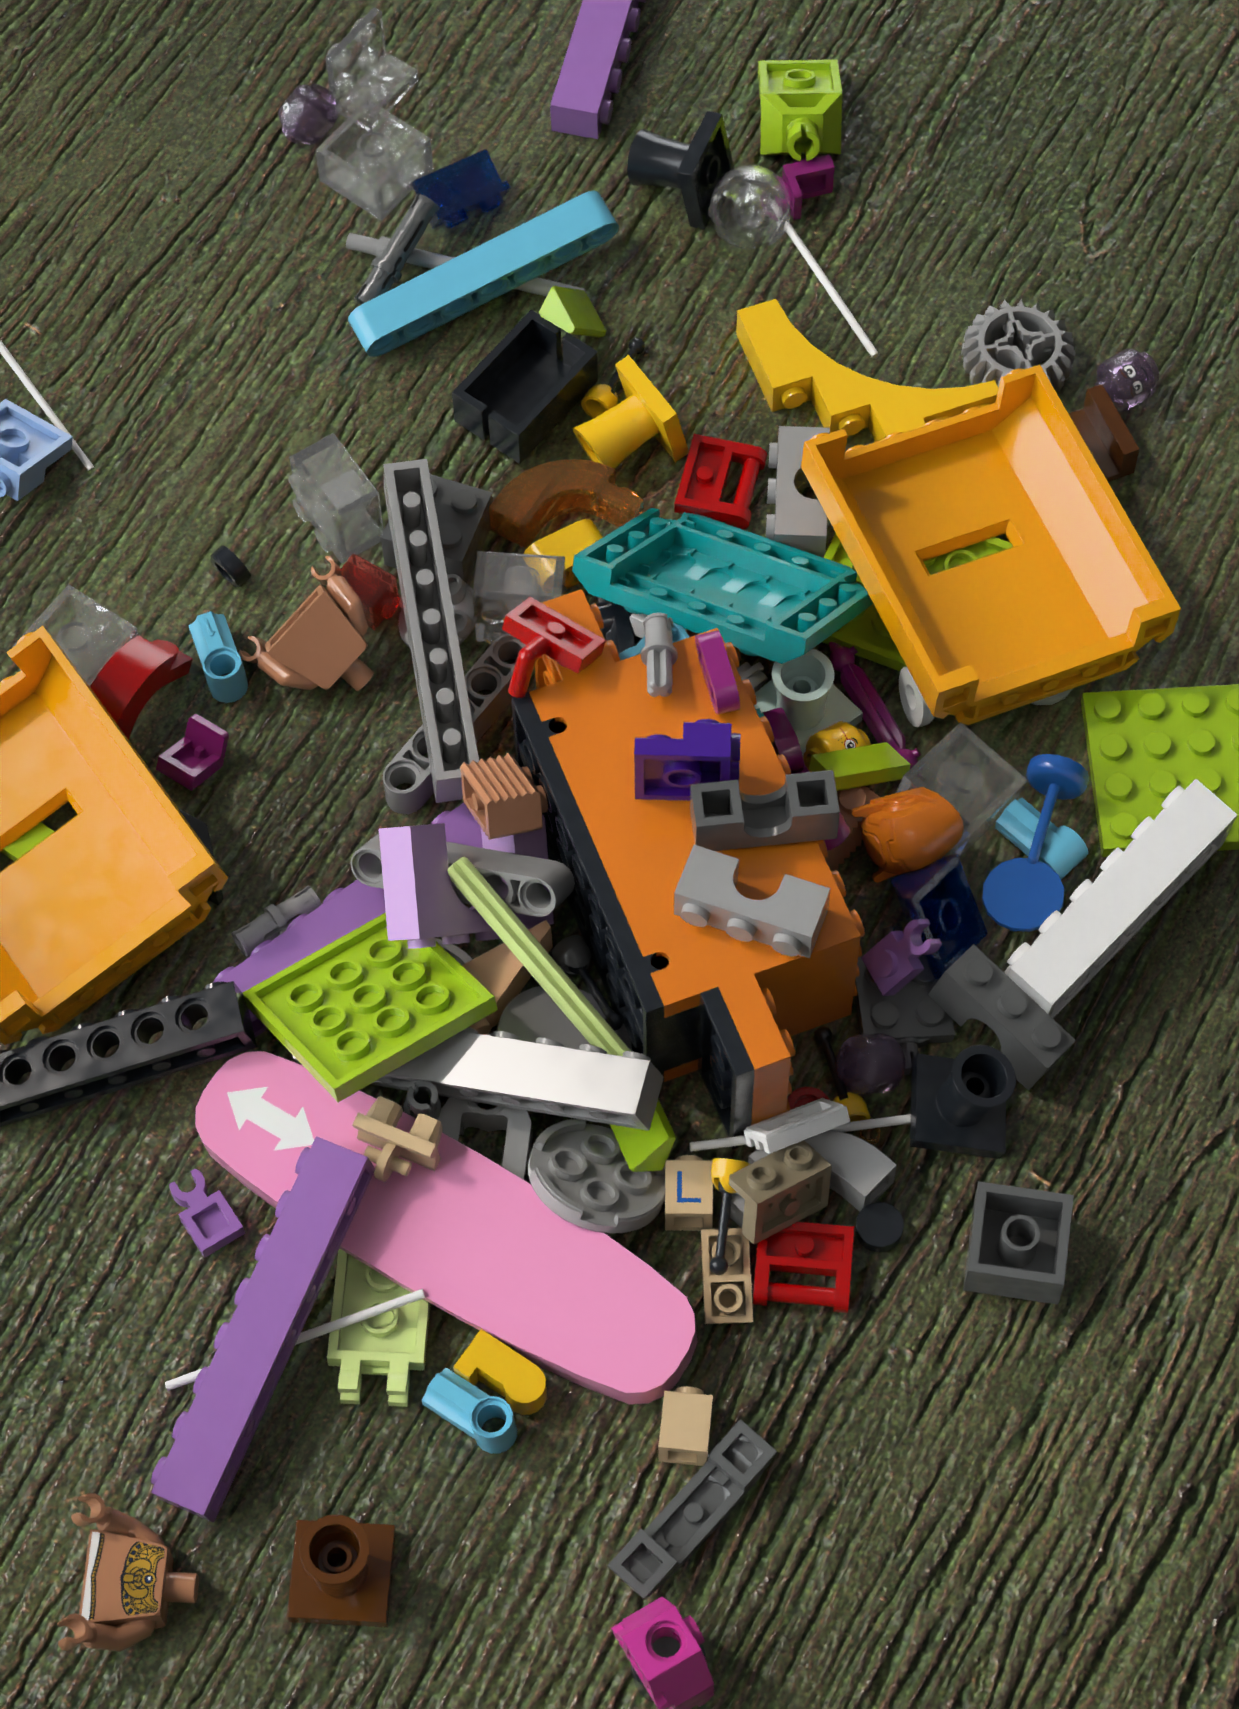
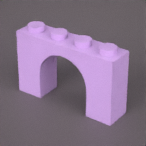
[379,815,554,949]

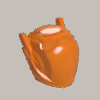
[851,787,964,883]

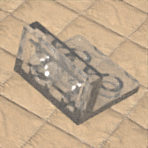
[326,7,418,132]

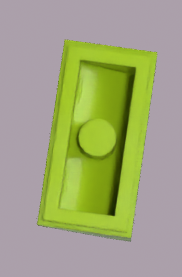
[538,286,607,337]
[610,1099,676,1172]

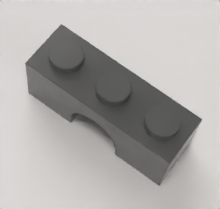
[690,770,840,851]
[928,944,1076,1091]

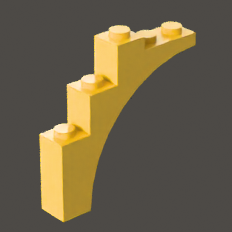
[736,299,999,442]

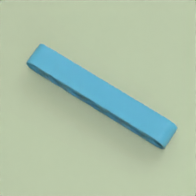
[348,191,619,357]

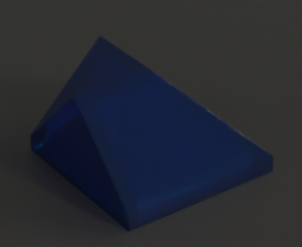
[891,854,988,979]

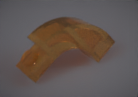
[489,459,644,549]

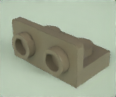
[729,1140,832,1245]

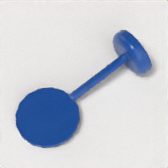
[982,754,1089,932]

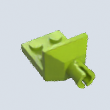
[758,60,842,161]

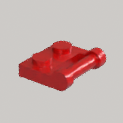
[674,434,768,530]
[752,1222,854,1313]

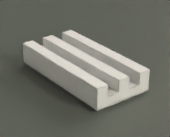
[743,1098,850,1154]

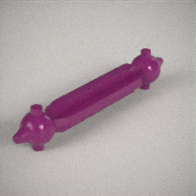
[829,642,921,781]

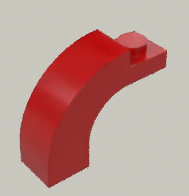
[90,635,193,740]

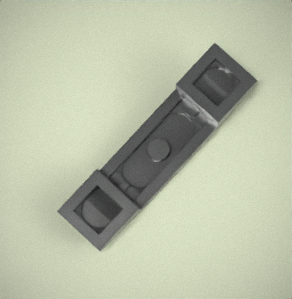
[608,1419,777,1600]

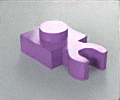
[861,919,942,996]
[169,1169,245,1258]

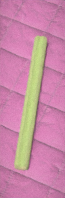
[447,857,631,1056]

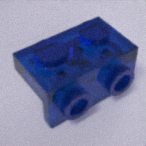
[412,149,511,229]

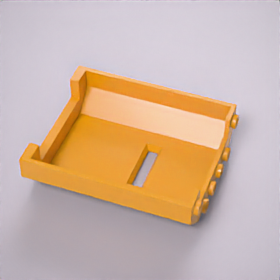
[801,364,1181,725]
[0,626,228,1045]

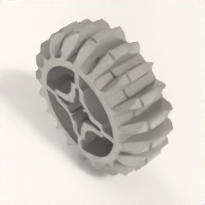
[961,299,1075,392]

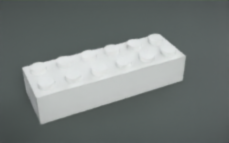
[1004,779,1237,1018]

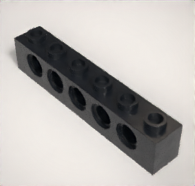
[0,981,257,1127]

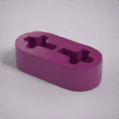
[695,630,740,715]
[763,707,804,772]

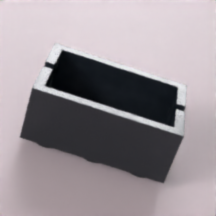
[452,310,598,464]

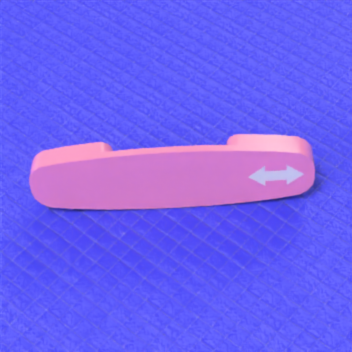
[195,1051,697,1404]

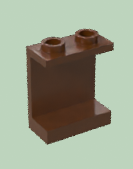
[1069,384,1139,482]

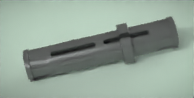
[354,194,439,305]

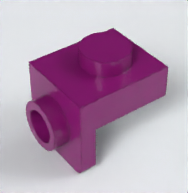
[777,155,834,220]
[156,714,229,791]

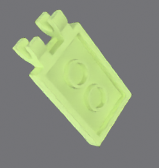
[327,1248,430,1407]

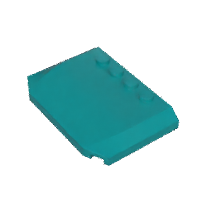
[572,508,873,664]

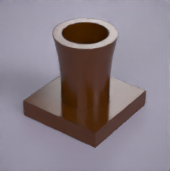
[287,1514,396,1628]

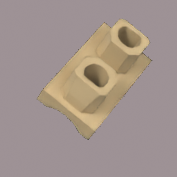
[352,1096,443,1182]

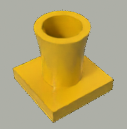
[573,355,689,477]

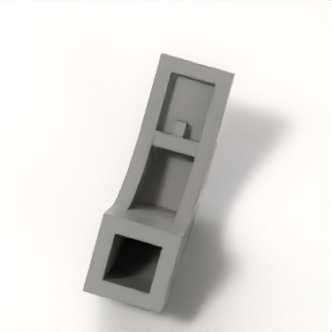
[730,1130,897,1228]

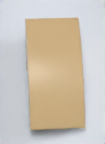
[701,1228,753,1324]

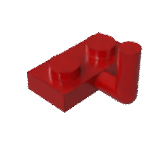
[502,597,606,698]

